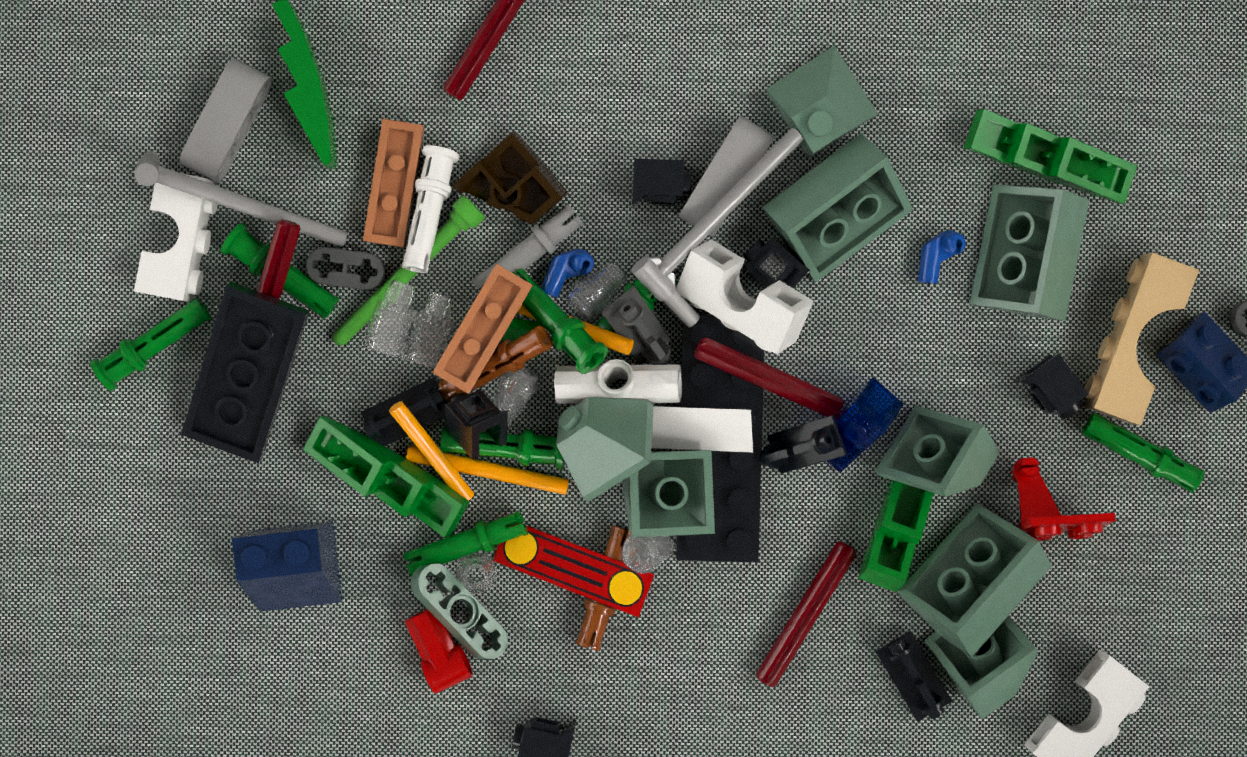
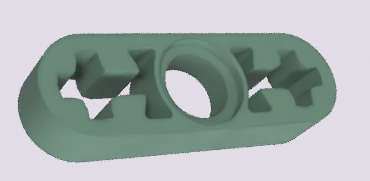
[410,564,508,659]

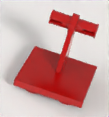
[1010,457,1116,541]

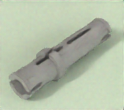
[471,204,584,289]

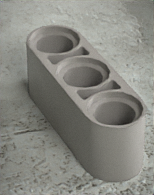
[180,58,272,183]
[678,115,775,238]

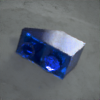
[827,377,904,473]

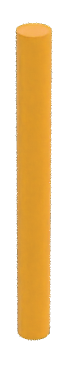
[406,445,569,495]

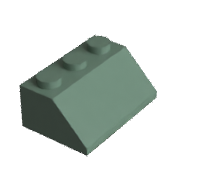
[762,133,913,283]
[969,184,1089,321]
[897,503,1052,657]

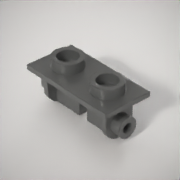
[601,286,671,365]

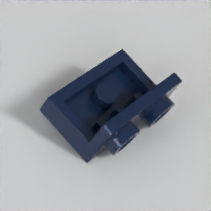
[1156,311,1247,413]

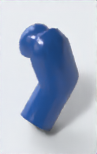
[917,230,966,284]
[540,249,594,298]

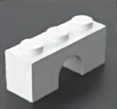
[134,173,218,302]
[676,239,814,355]
[1024,650,1149,757]

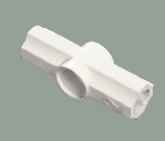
[554,359,682,404]

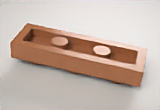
[363,119,425,248]
[432,264,533,394]

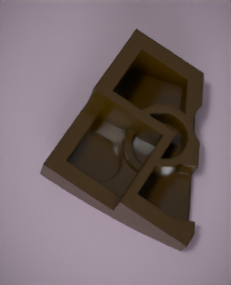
[452,131,569,224]

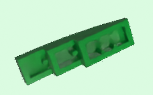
[271,0,338,170]
[964,109,1138,204]
[303,415,470,538]

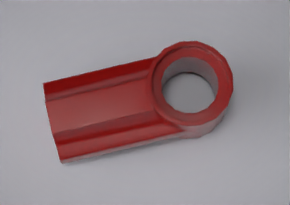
[404,609,473,694]

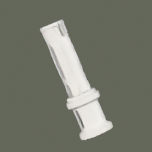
[401,145,459,273]

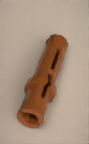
[439,326,552,402]
[575,525,634,651]

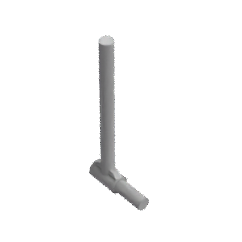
[631,128,804,327]
[134,151,348,247]

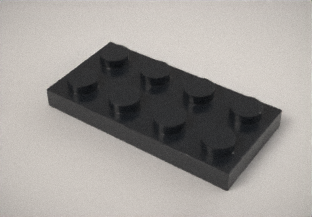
[181,282,310,463]

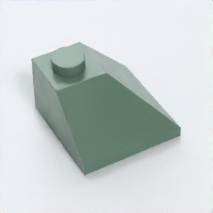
[765,45,878,159]
[557,397,653,502]
[875,405,1000,497]
[623,450,715,537]
[923,616,1038,719]

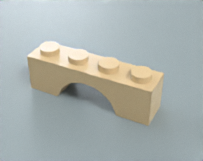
[1084,252,1199,426]

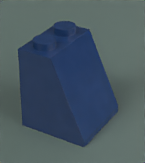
[232,521,343,612]

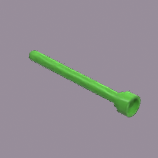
[332,194,486,346]

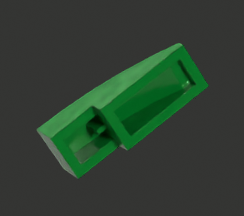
[858,480,934,592]

